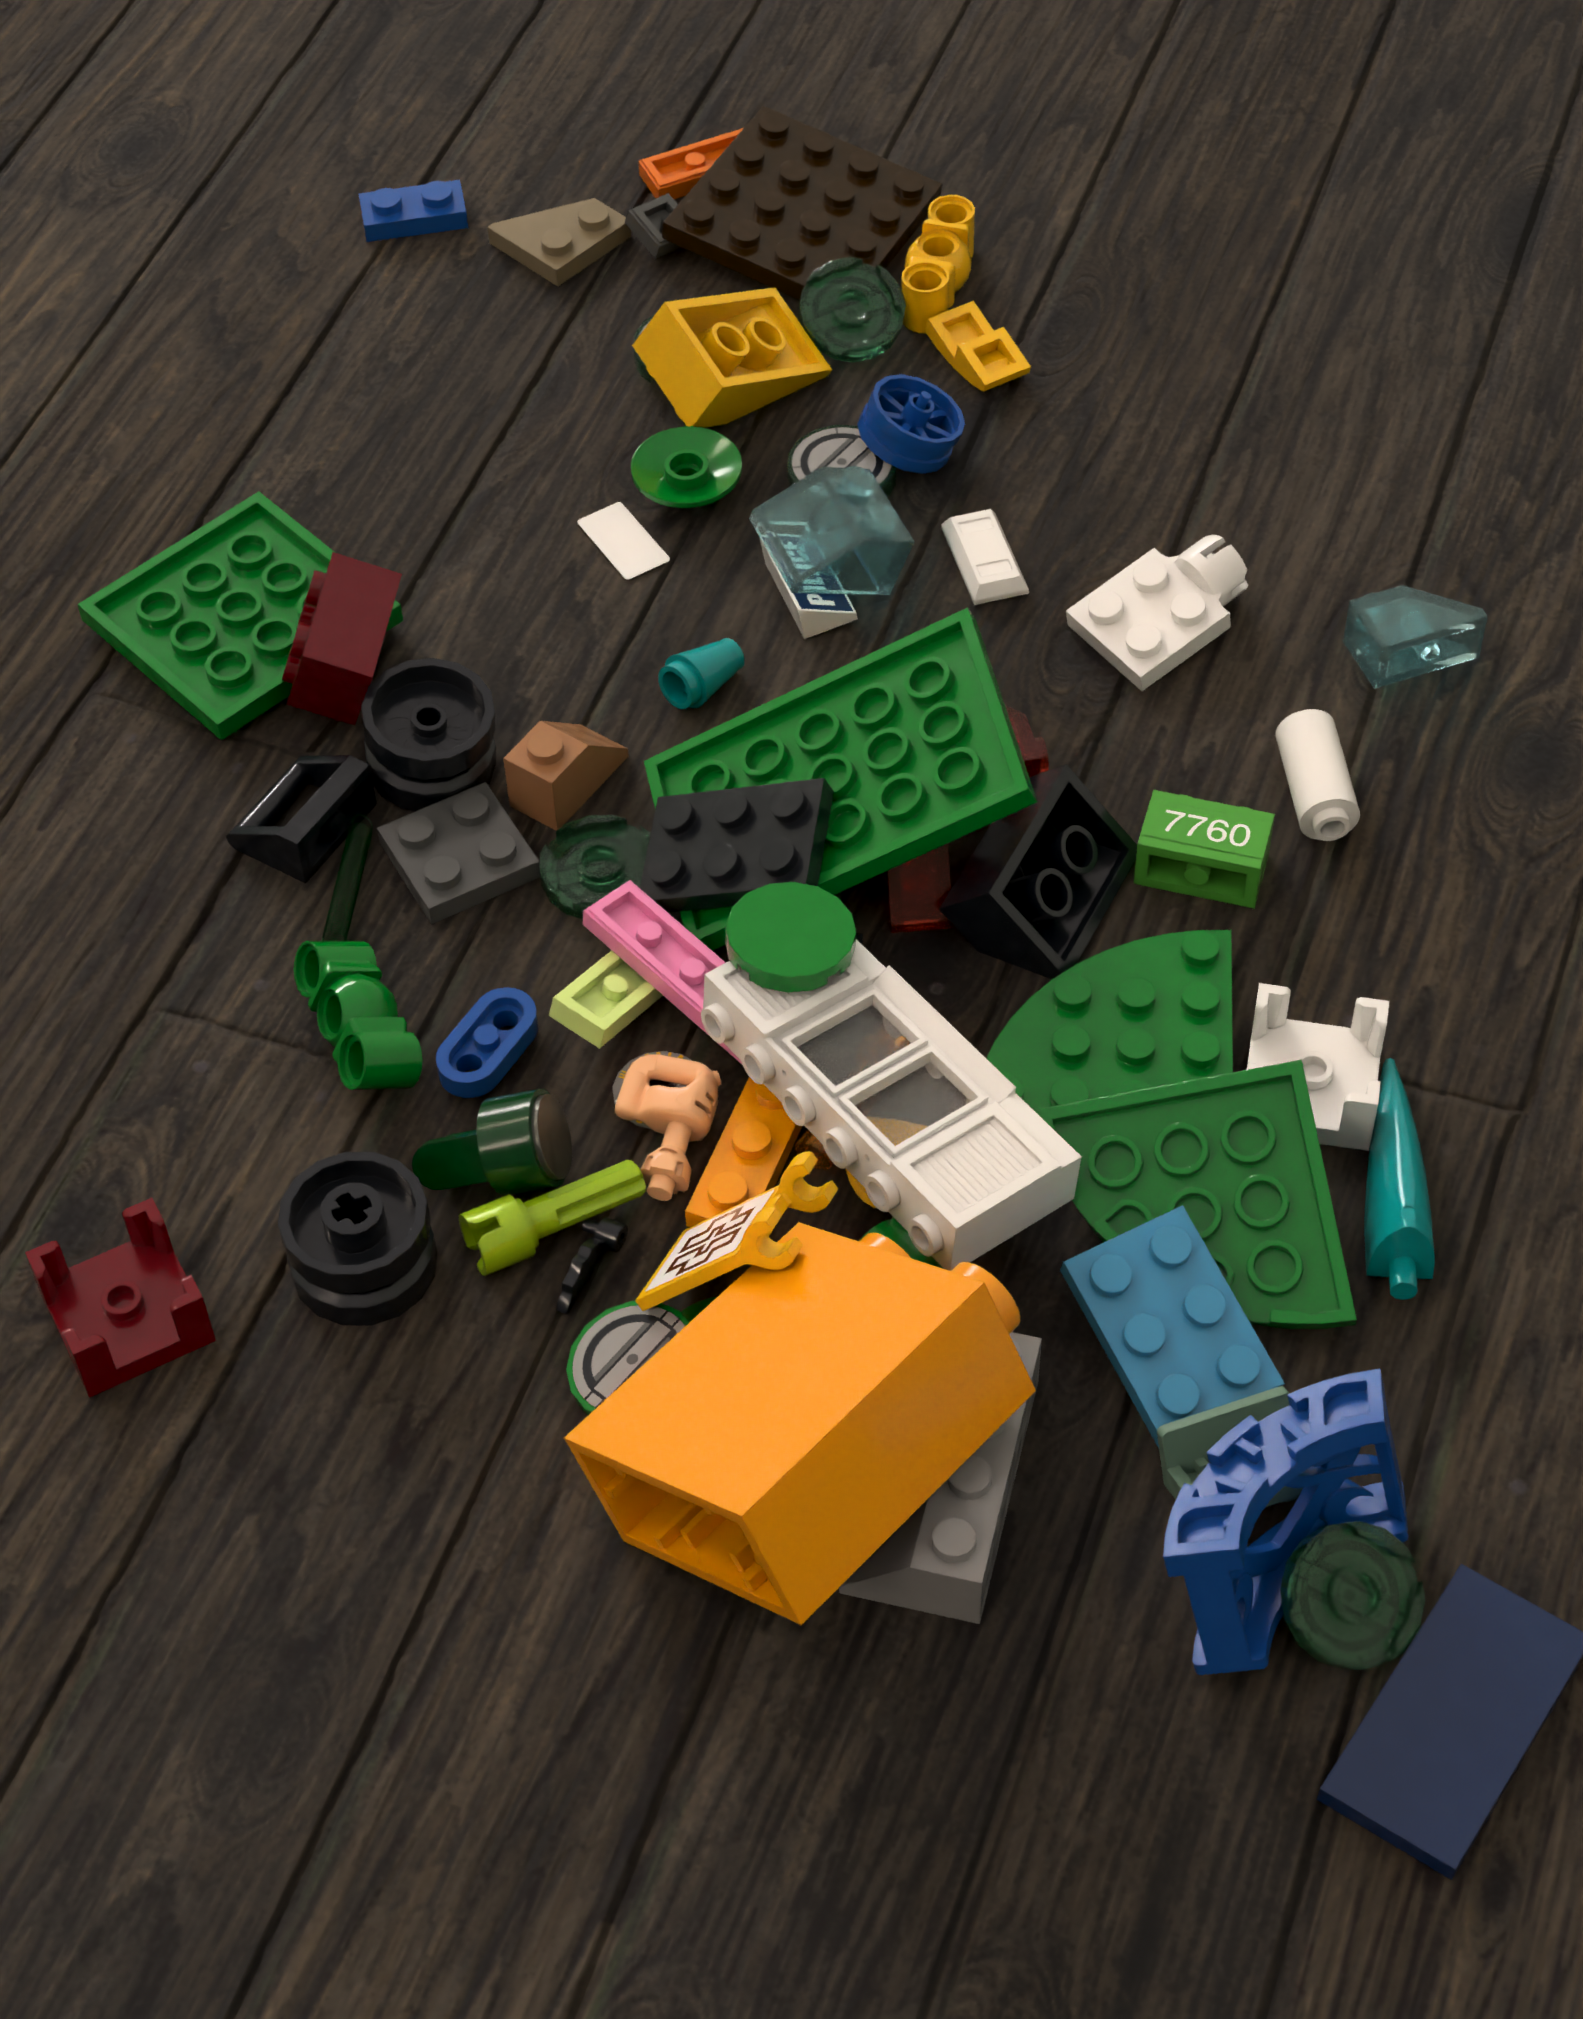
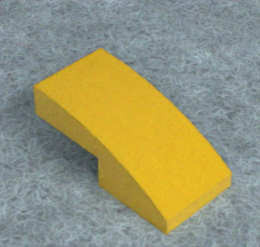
[925,301,1031,392]

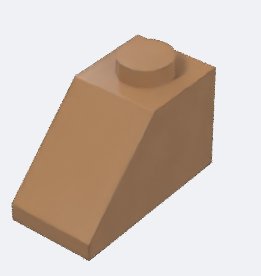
[503,721,629,831]

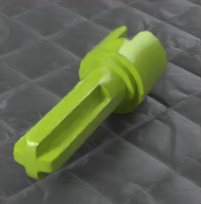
[459,1160,646,1276]

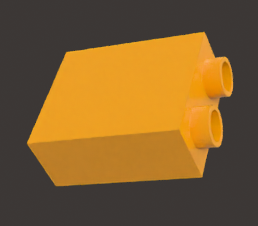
[564,1222,1036,1625]

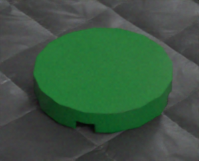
[725,882,856,993]

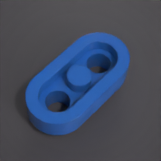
[436,987,538,1098]

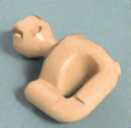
[615,1054,721,1201]

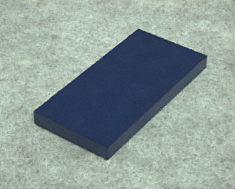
[1317,1564,1583,1880]

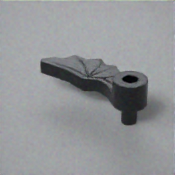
[556,1217,628,1314]

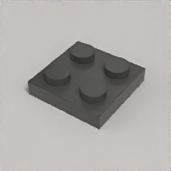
[377,782,541,924]

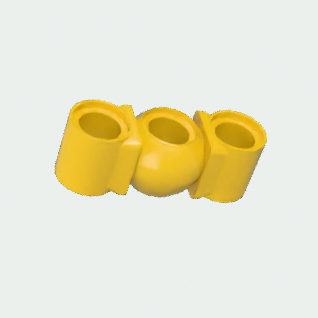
[901,195,975,333]

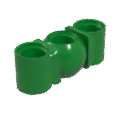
[294,941,423,1090]

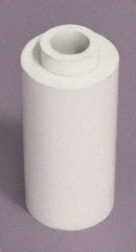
[1275,709,1360,841]

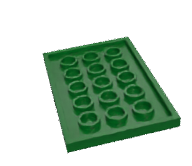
[644,607,1037,951]

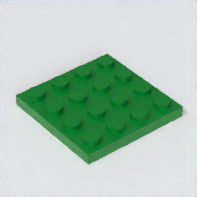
[77,491,404,741]

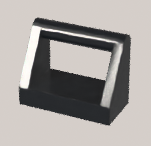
[226,755,377,883]

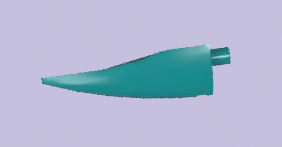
[1364,1058,1435,1300]

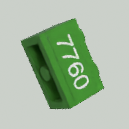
[1134,790,1275,909]

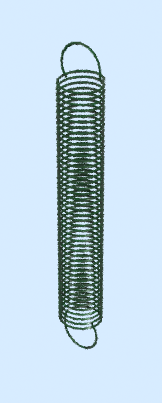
[322,814,373,941]

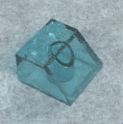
[749,466,915,595]

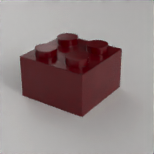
[282,552,402,725]

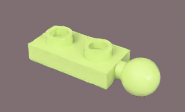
[549,950,663,1049]

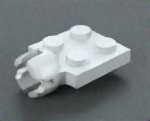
[1066,534,1248,691]

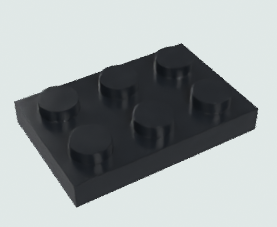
[640,778,834,912]

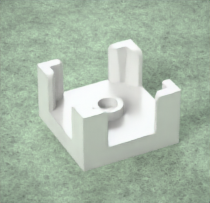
[1247,983,1389,1151]

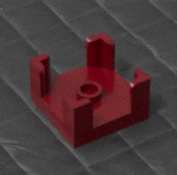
[25,1198,216,1398]

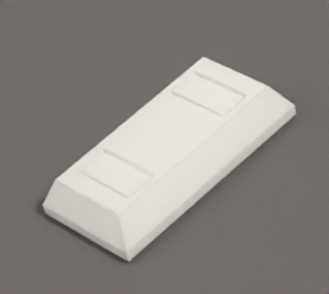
[941,509,1029,605]

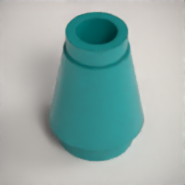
[658,638,745,709]

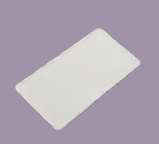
[577,502,670,580]

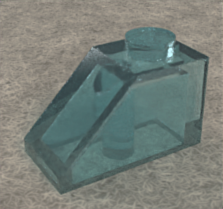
[1343,585,1488,689]

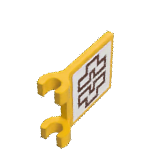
[635,1151,838,1311]

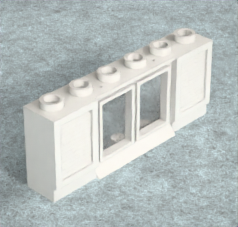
[701,939,1082,1271]

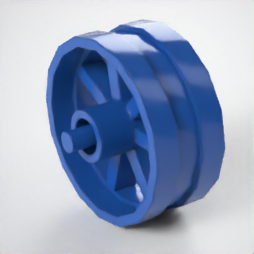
[857,374,965,474]

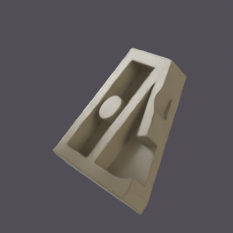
[487,198,632,286]

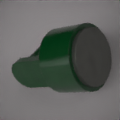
[412,1089,572,1196]

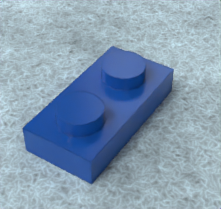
[359,180,468,242]

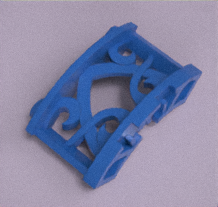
[1163,1369,1408,1675]

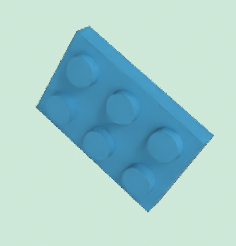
[1060,1205,1285,1448]

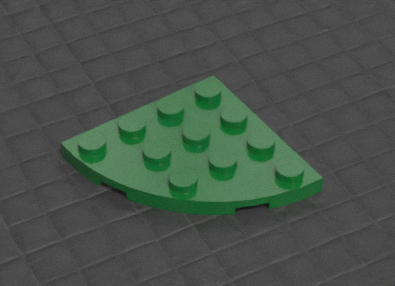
[986,930,1233,1114]
[1037,1059,1357,1329]

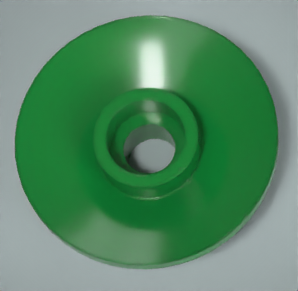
[631,426,742,508]

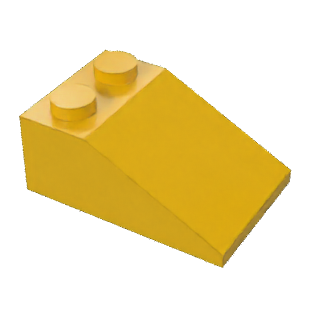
[632,287,832,428]

